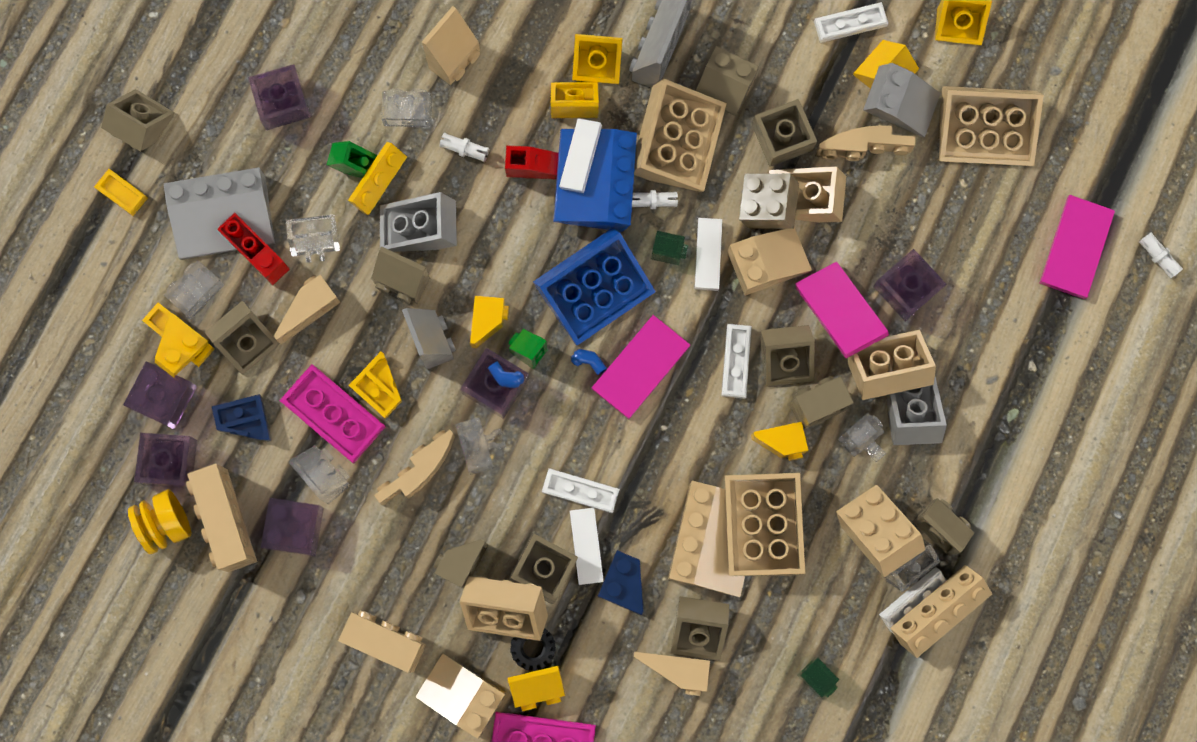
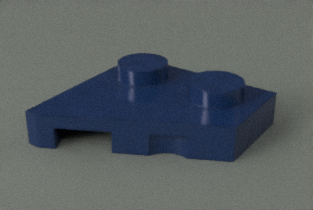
[212,394,272,442]
[598,550,643,615]

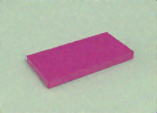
[1039,195,1115,299]
[795,261,889,358]
[591,315,690,420]
[279,364,386,464]
[491,712,596,742]

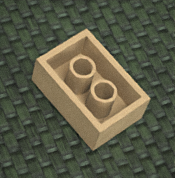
[848,330,936,400]
[836,485,925,577]
[460,576,548,641]
[338,610,426,673]

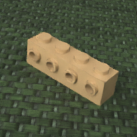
[890,565,992,658]

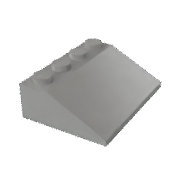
[629,0,692,88]
[164,167,275,260]

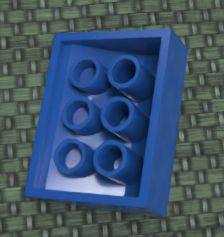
[553,129,637,232]
[533,228,656,345]

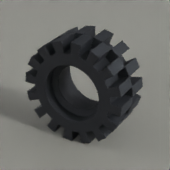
[510,628,556,671]

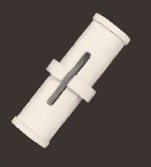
[439,133,489,162]
[632,190,678,209]
[1139,232,1183,279]

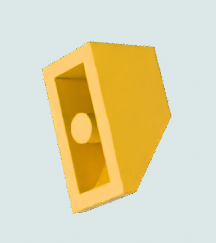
[470,296,509,348]
[751,422,808,461]

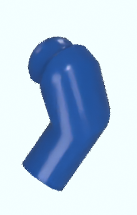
[571,349,607,375]
[488,361,525,388]

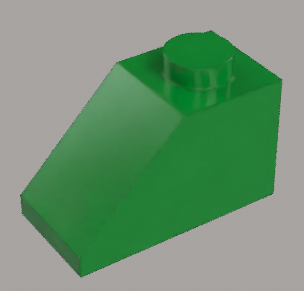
[326,141,377,178]
[508,329,548,369]

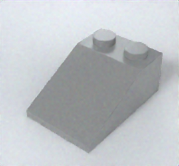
[863,63,941,137]
[380,192,457,252]
[402,308,456,369]
[887,377,947,445]

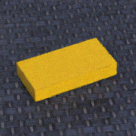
[94,169,148,216]

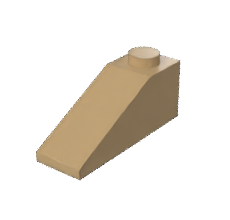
[274,275,341,345]
[633,652,710,696]

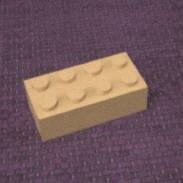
[186,464,257,572]

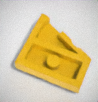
[155,313,208,378]
[349,351,402,419]

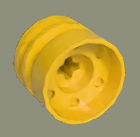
[128,489,192,555]

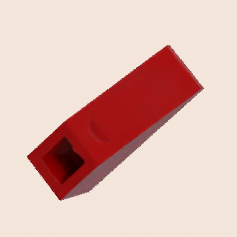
[505,145,559,180]
[217,213,290,286]

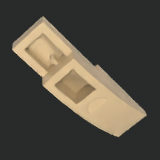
[816,126,916,161]
[374,430,455,505]

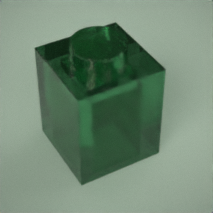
[651,231,688,265]
[797,657,840,698]

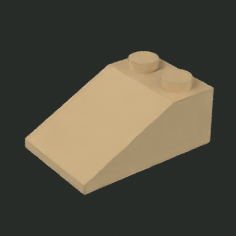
[422,6,480,85]
[769,167,846,223]
[727,227,812,296]
[416,654,507,739]

